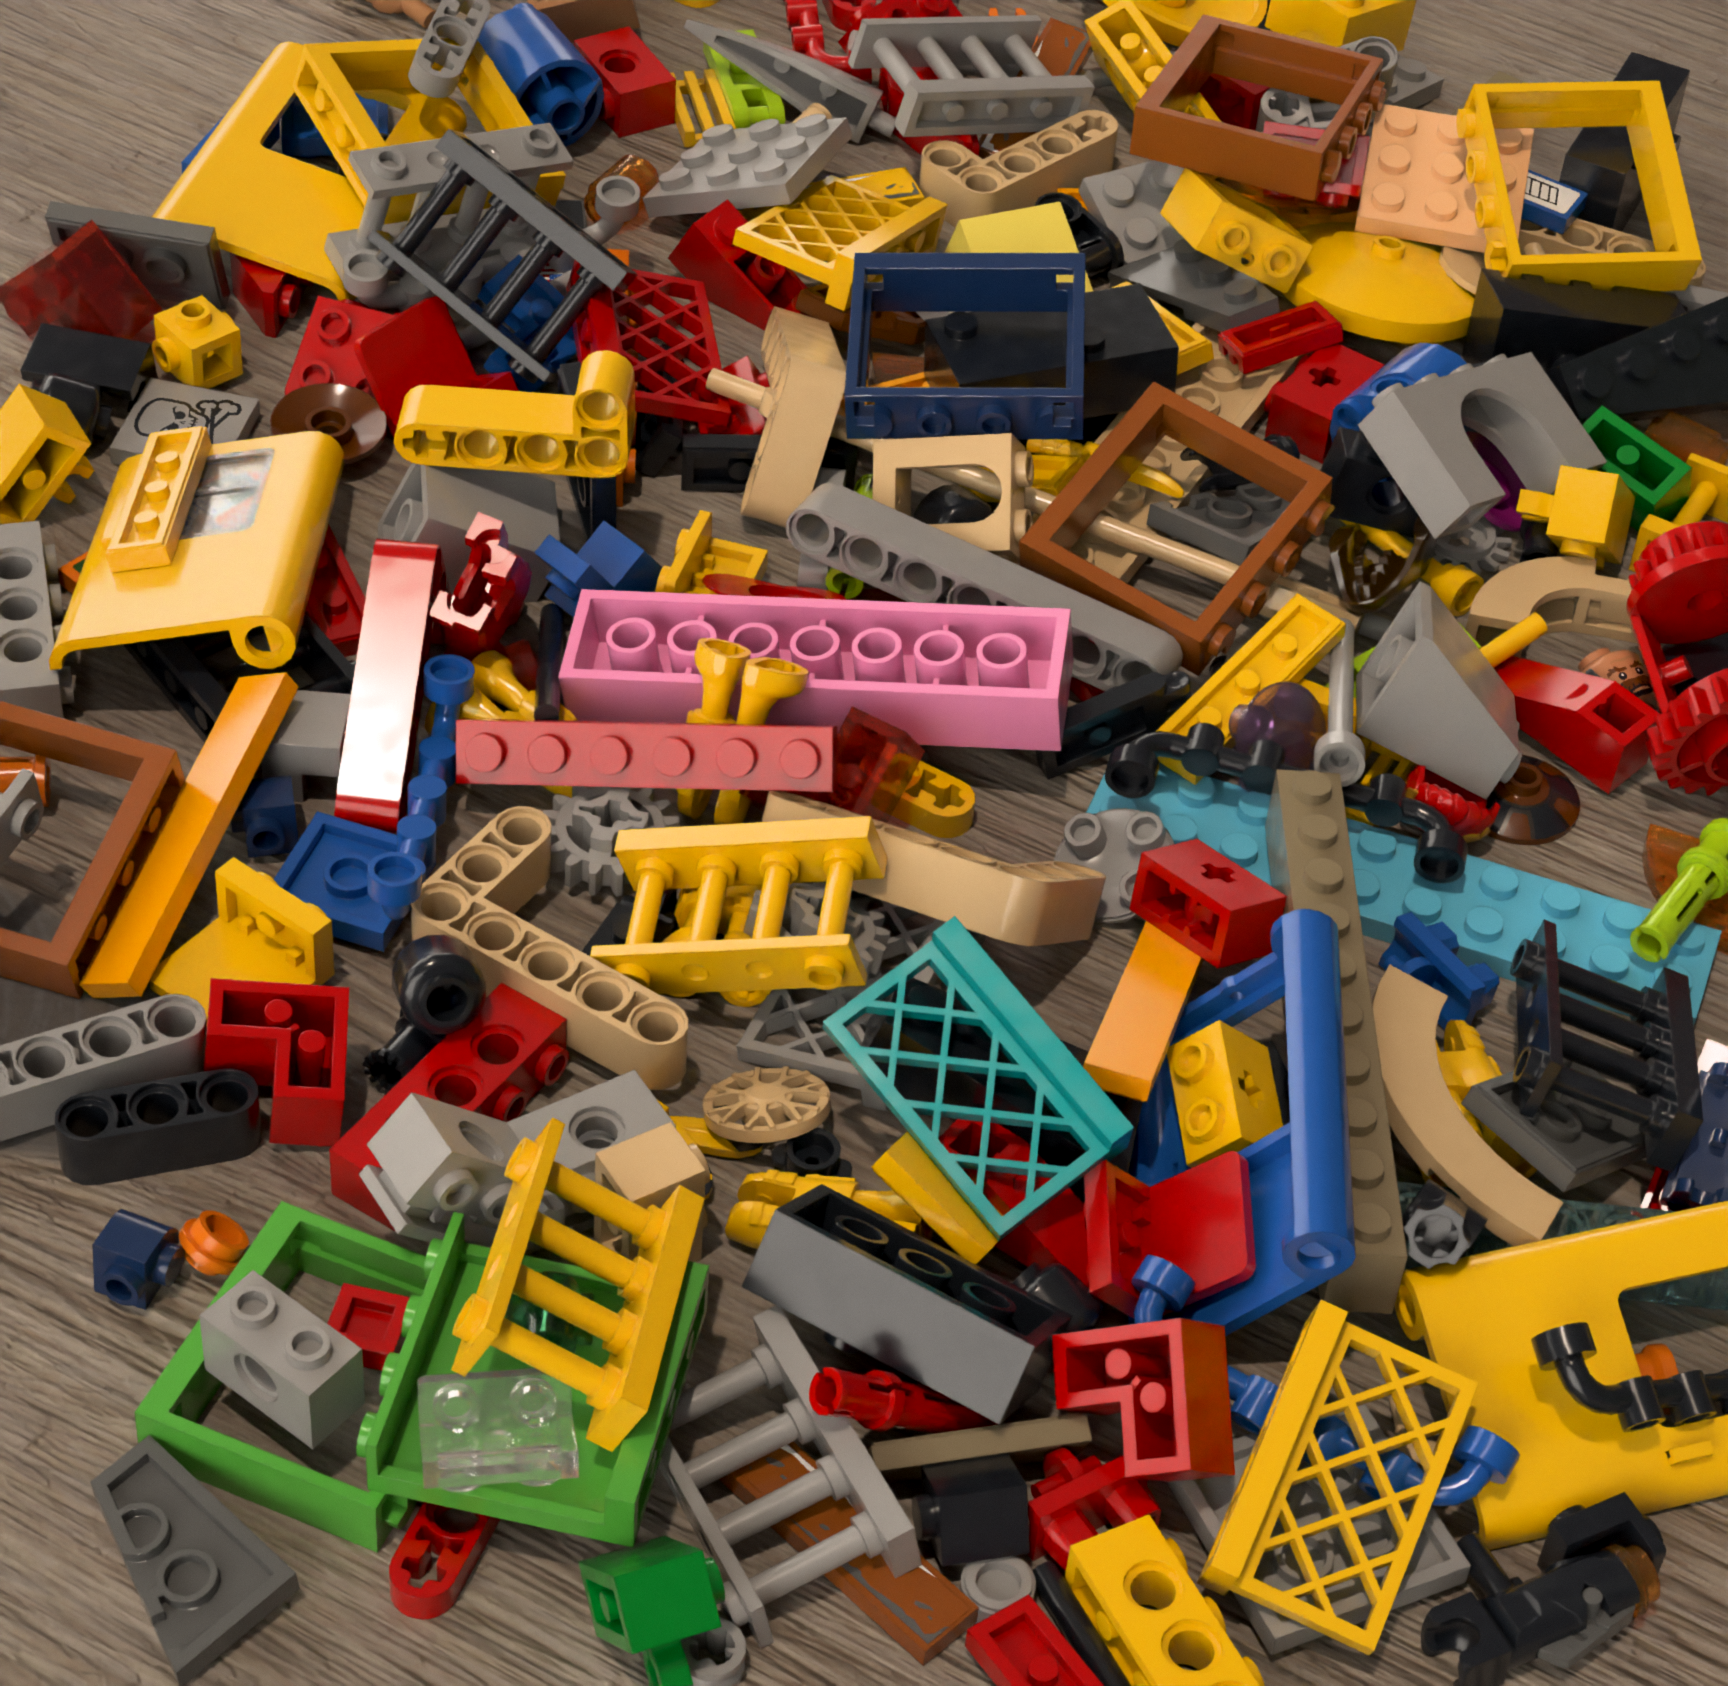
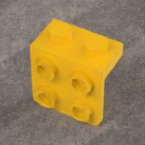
[149,857,335,1027]

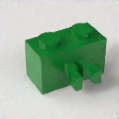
[1582,405,1692,532]
[578,1536,725,1686]

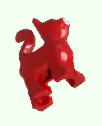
[428,512,532,667]

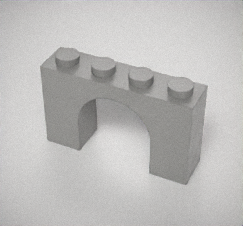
[1358,352,1607,539]

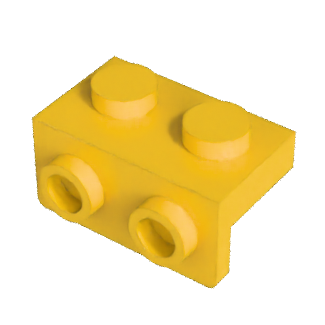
[655,510,768,595]

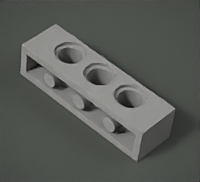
[0,521,75,718]

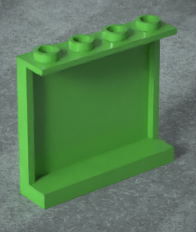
[356,1212,709,1548]

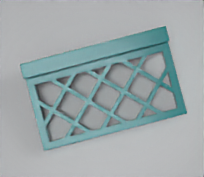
[822,916,1134,1241]

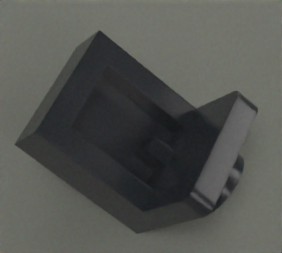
[1537,1492,1666,1593]

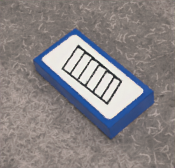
[1521,170,1588,234]

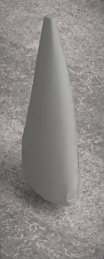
[684,19,896,143]

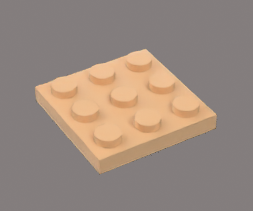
[1354,104,1534,253]

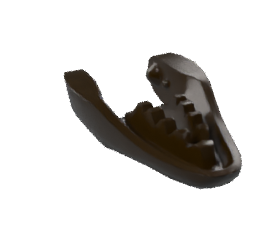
[1329,515,1437,615]

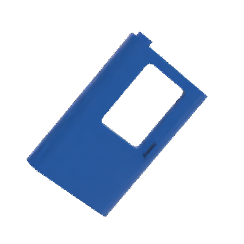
[1128,909,1356,1336]

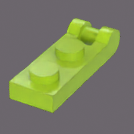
[703,29,785,129]

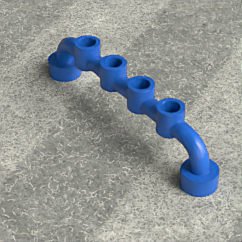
[367,654,475,920]
[1131,1255,1520,1507]

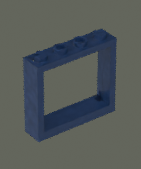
[844,253,1085,440]

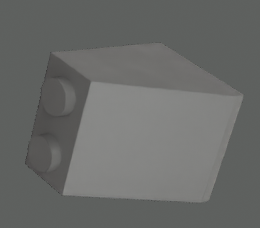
[378,463,562,602]
[1356,581,1522,799]

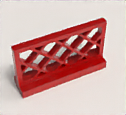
[566,260,731,427]

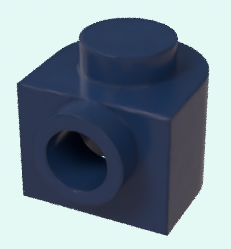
[231,775,299,858]
[92,1209,185,1310]

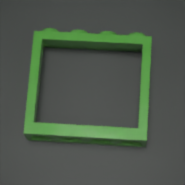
[134,1201,427,1553]

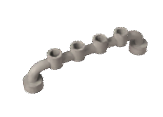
[342,176,640,312]

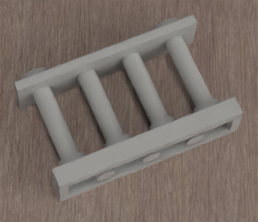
[848,15,1095,137]
[324,123,574,282]
[659,1305,922,1649]

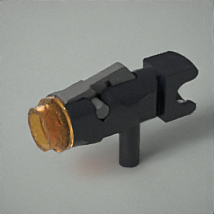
[1421,1533,1660,1686]

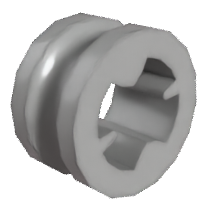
[680,1617,746,1686]

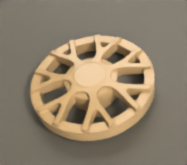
[702,1066,831,1143]

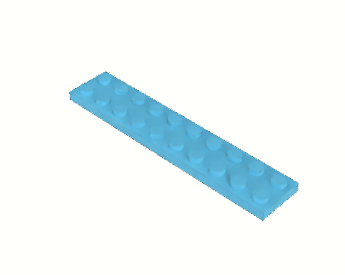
[1086,762,1722,1026]

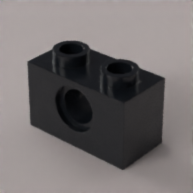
[1320,427,1418,538]

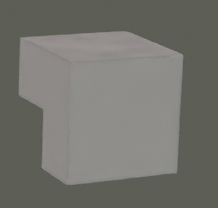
[261,690,351,802]

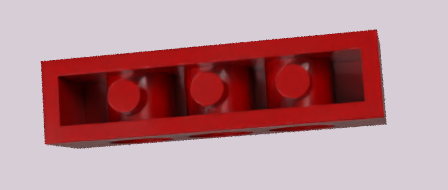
[329,983,569,1233]

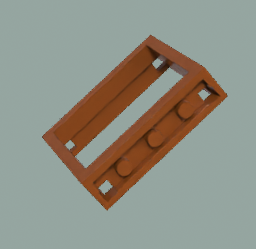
[1129,14,1387,202]
[1019,381,1335,676]
[0,701,185,999]

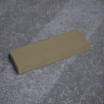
[868,1413,1092,1484]

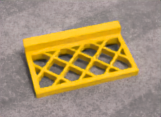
[732,174,948,311]
[1197,1300,1479,1656]

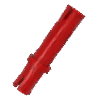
[809,1367,998,1434]

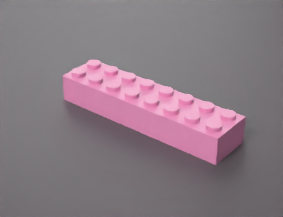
[558,589,1074,751]

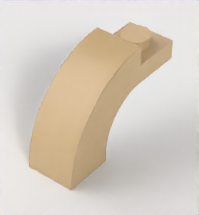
[1465,556,1637,658]

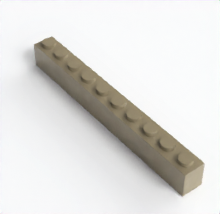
[1265,769,1408,1314]

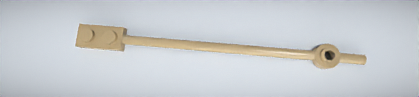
[706,368,1364,634]

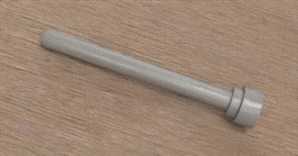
[1314,618,1365,787]

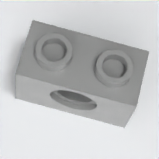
[199,1270,365,1449]

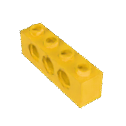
[1084,0,1221,180]
[1065,1515,1265,1686]

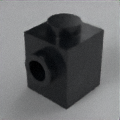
[912,1453,1030,1566]

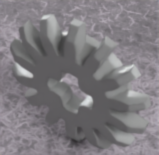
[1408,516,1512,575]

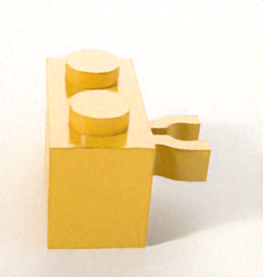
[0,384,95,524]
[1516,465,1635,570]

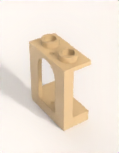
[872,433,1034,563]

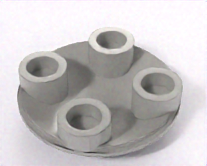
[1054,808,1174,923]

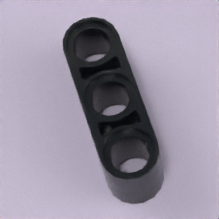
[55,1068,262,1185]

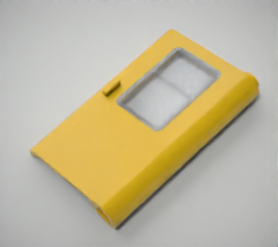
[49,431,345,670]

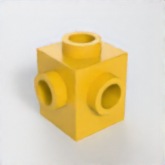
[152,295,243,389]

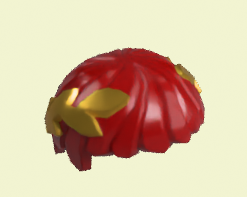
[1406,765,1500,843]

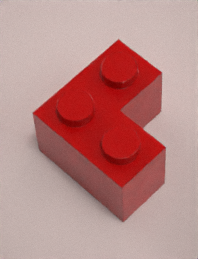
[204,978,350,1147]
[1052,1318,1235,1482]

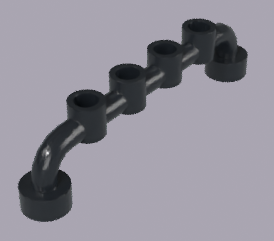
[1105,723,1468,883]
[1531,1322,1728,1432]

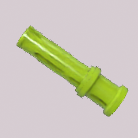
[1630,818,1728,963]

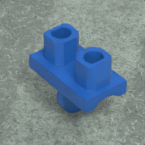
[1378,912,1500,1030]

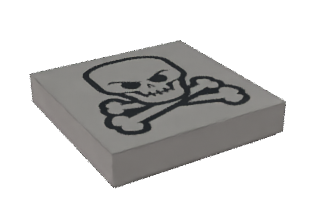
[109,377,260,482]

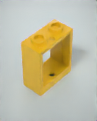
[1160,168,1313,294]

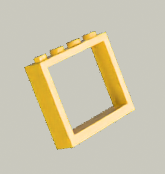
[292,38,566,225]
[1456,81,1702,291]

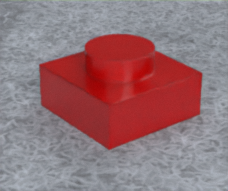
[327,1283,410,1371]

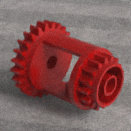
[1626,521,1728,796]

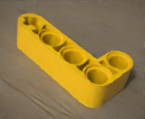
[394,350,636,478]

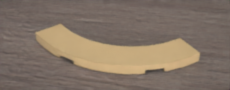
[1372,964,1563,1246]

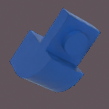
[534,521,662,617]

